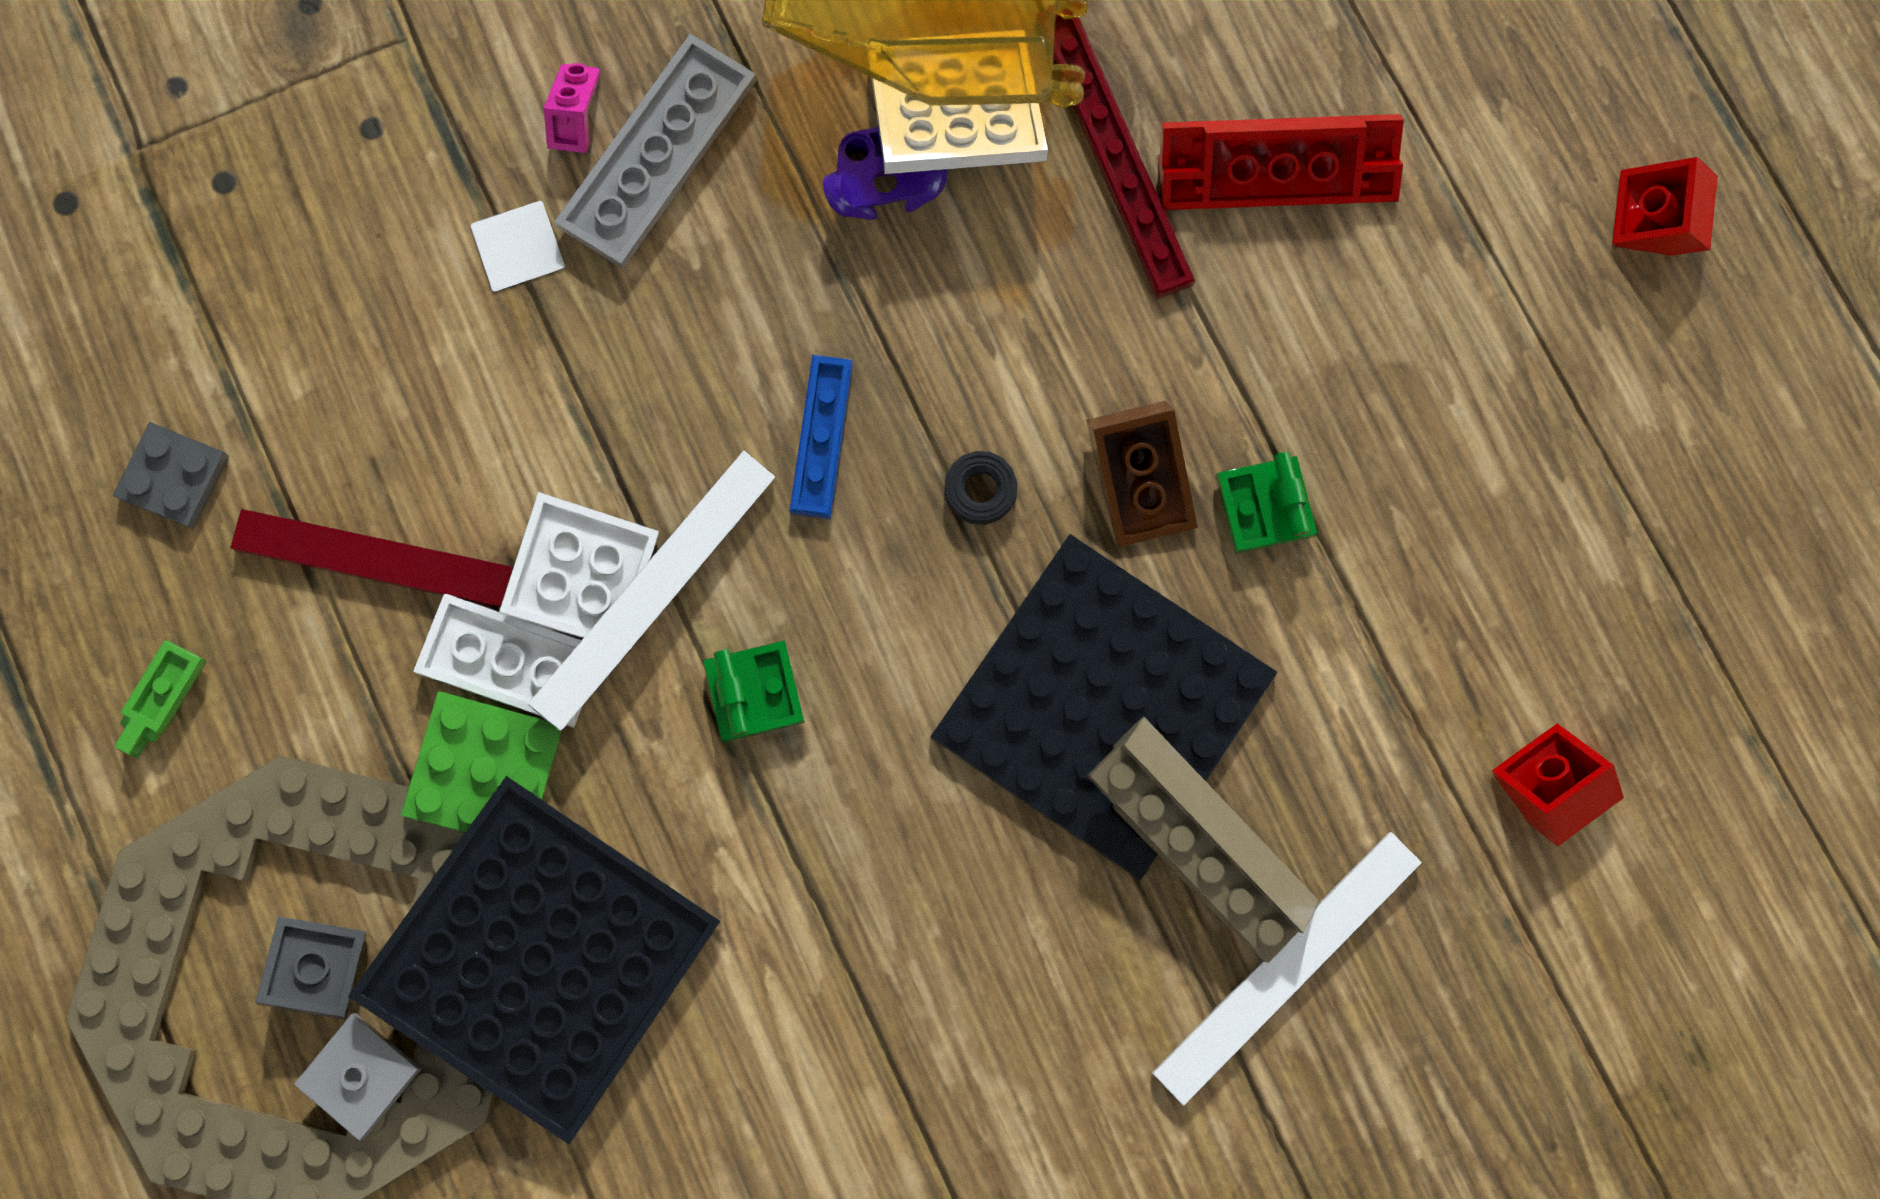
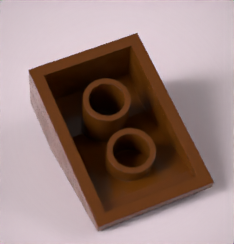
[1086,401,1198,547]

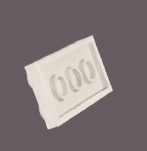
[413,593,582,728]

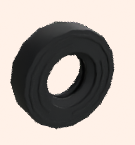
[944,451,1018,525]

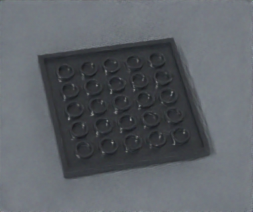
[930,534,1278,881]
[348,776,721,1145]

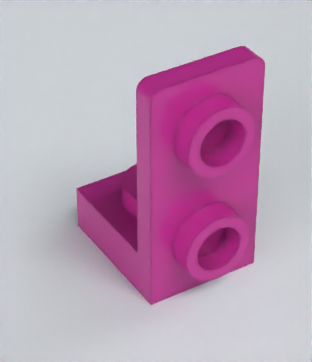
[544,63,600,153]

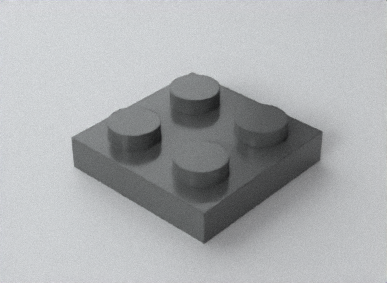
[113,422,229,529]
[255,916,367,1020]

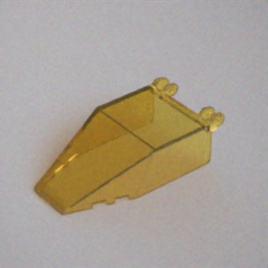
[762,0,1088,108]

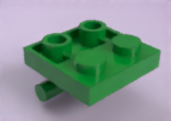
[1215,452,1317,554]
[703,640,805,743]

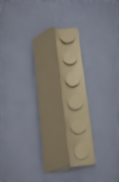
[1087,717,1319,963]

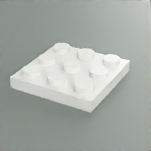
[499,492,659,639]

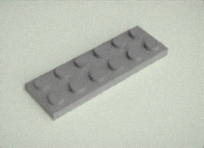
[554,34,757,269]

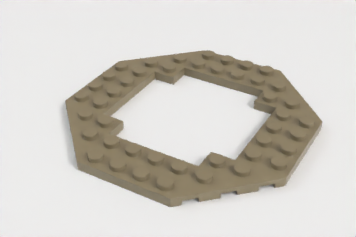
[66,756,496,1199]

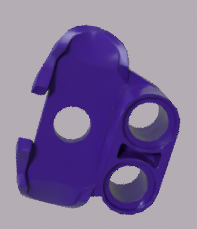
[823,127,947,220]

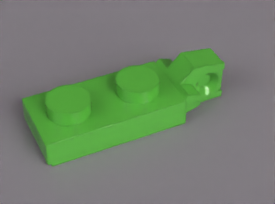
[114,640,207,758]

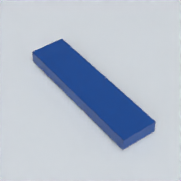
[789,355,853,520]

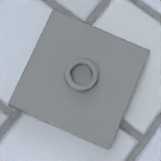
[294,1013,422,1141]

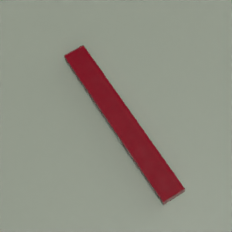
[1036,4,1195,299]
[230,509,514,608]

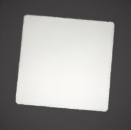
[471,201,565,291]

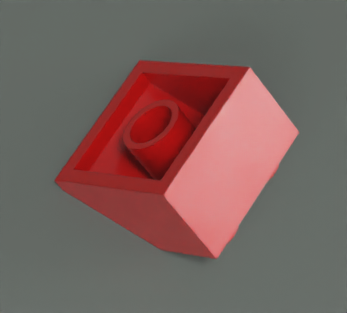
[1612,157,1718,256]
[1492,723,1624,847]

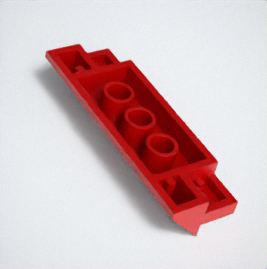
[1158,114,1404,210]

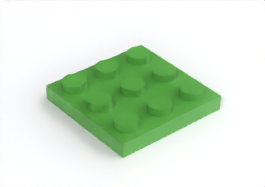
[400,691,562,832]

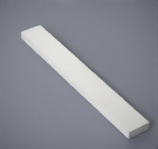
[527,451,775,731]
[1152,832,1422,1106]

